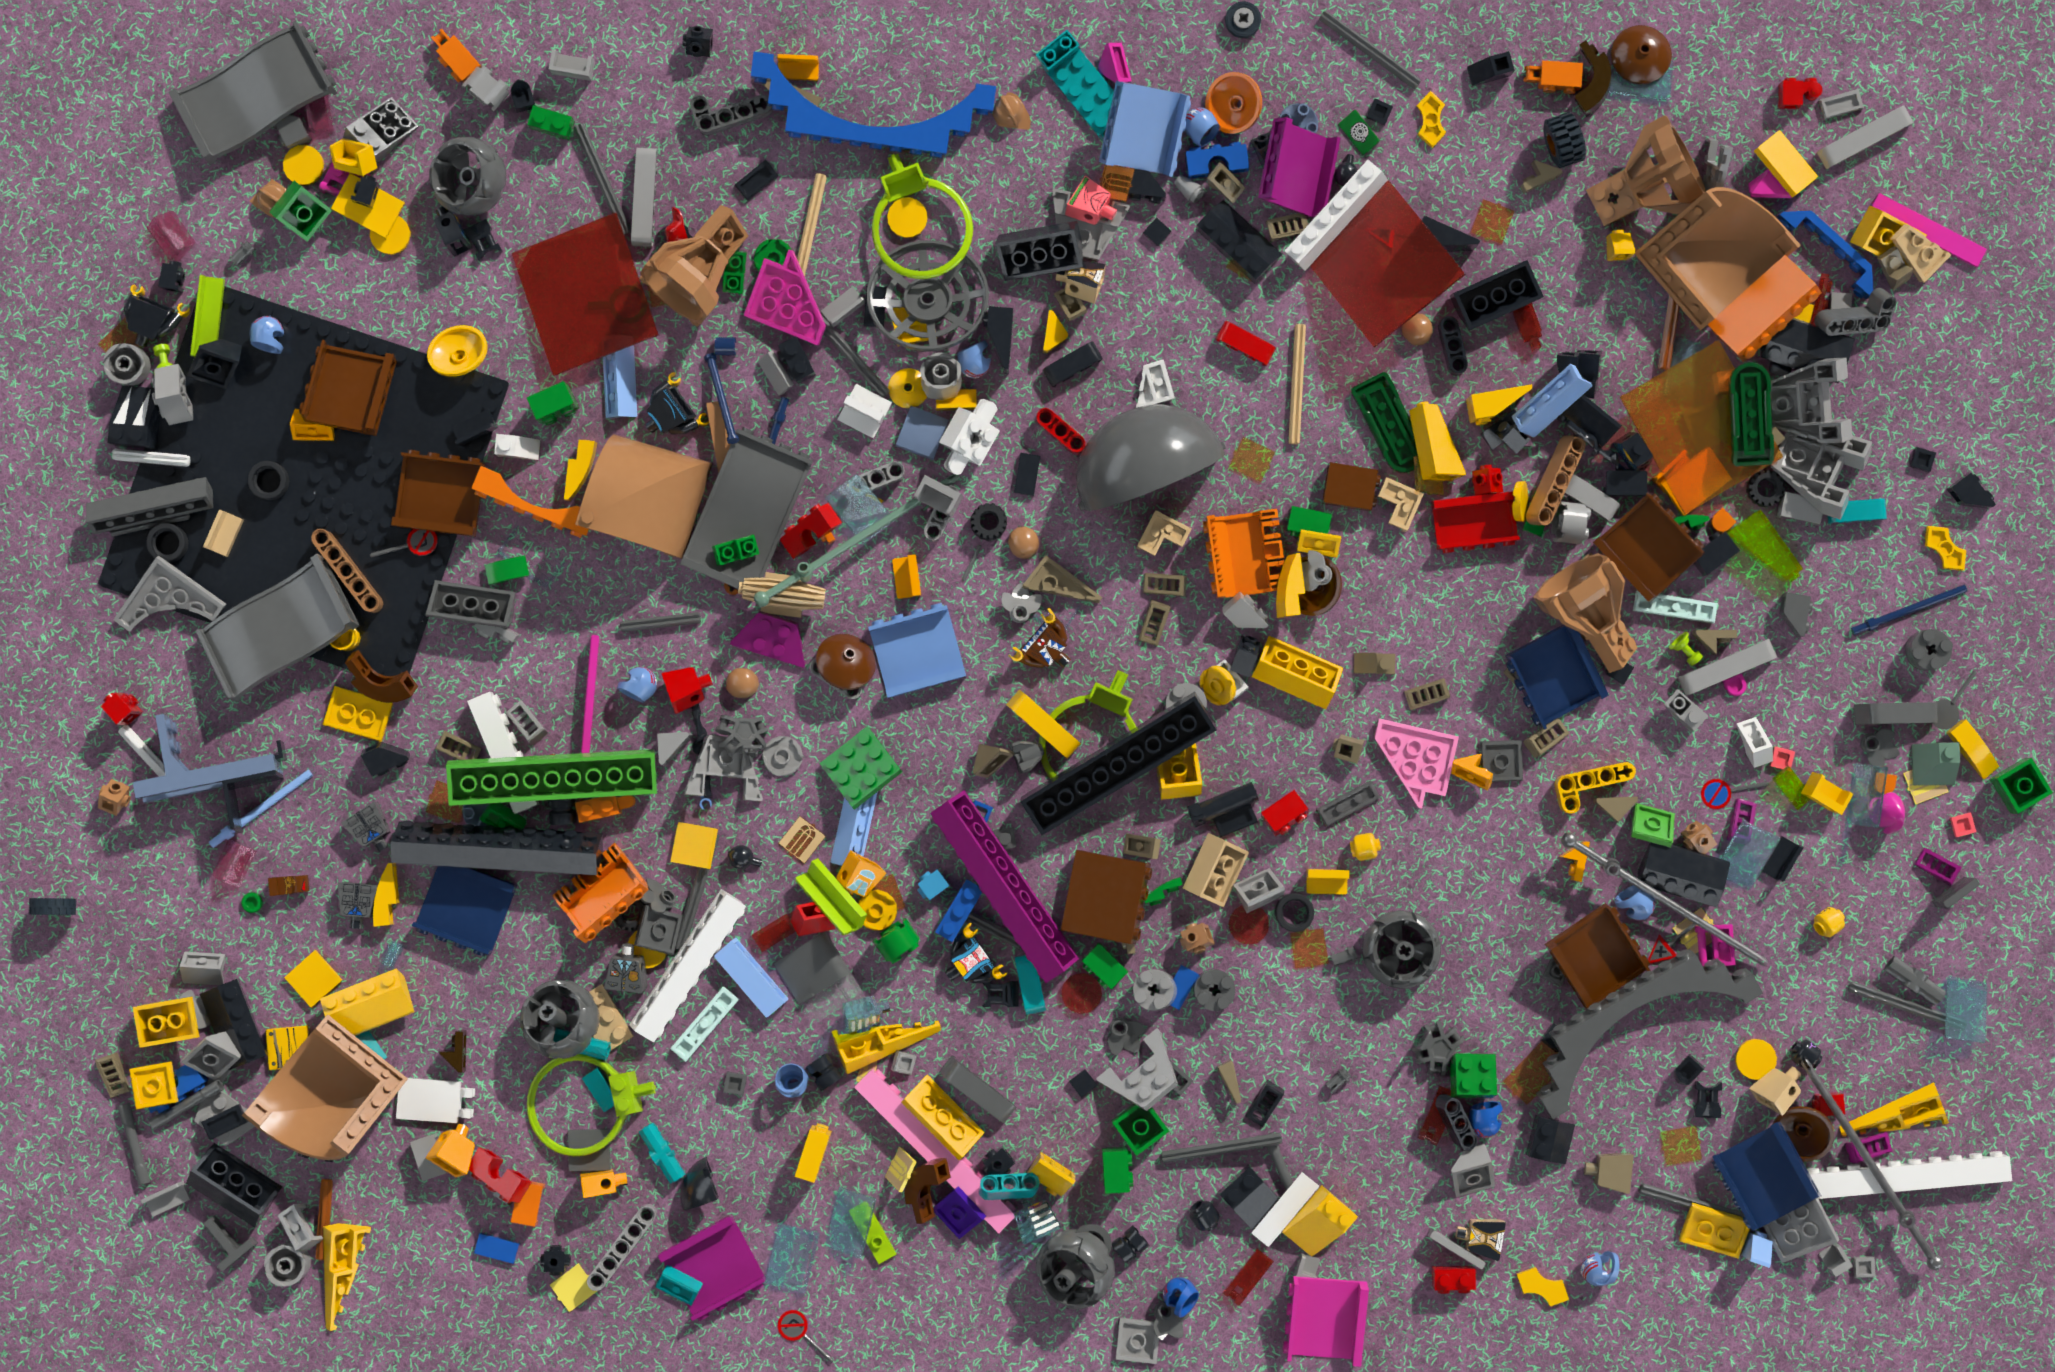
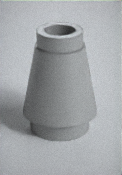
[1174,174,1204,203]

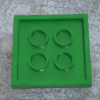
[819,726,903,810]

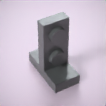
[204,1216,258,1272]

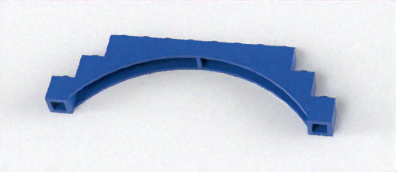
[751,51,996,158]

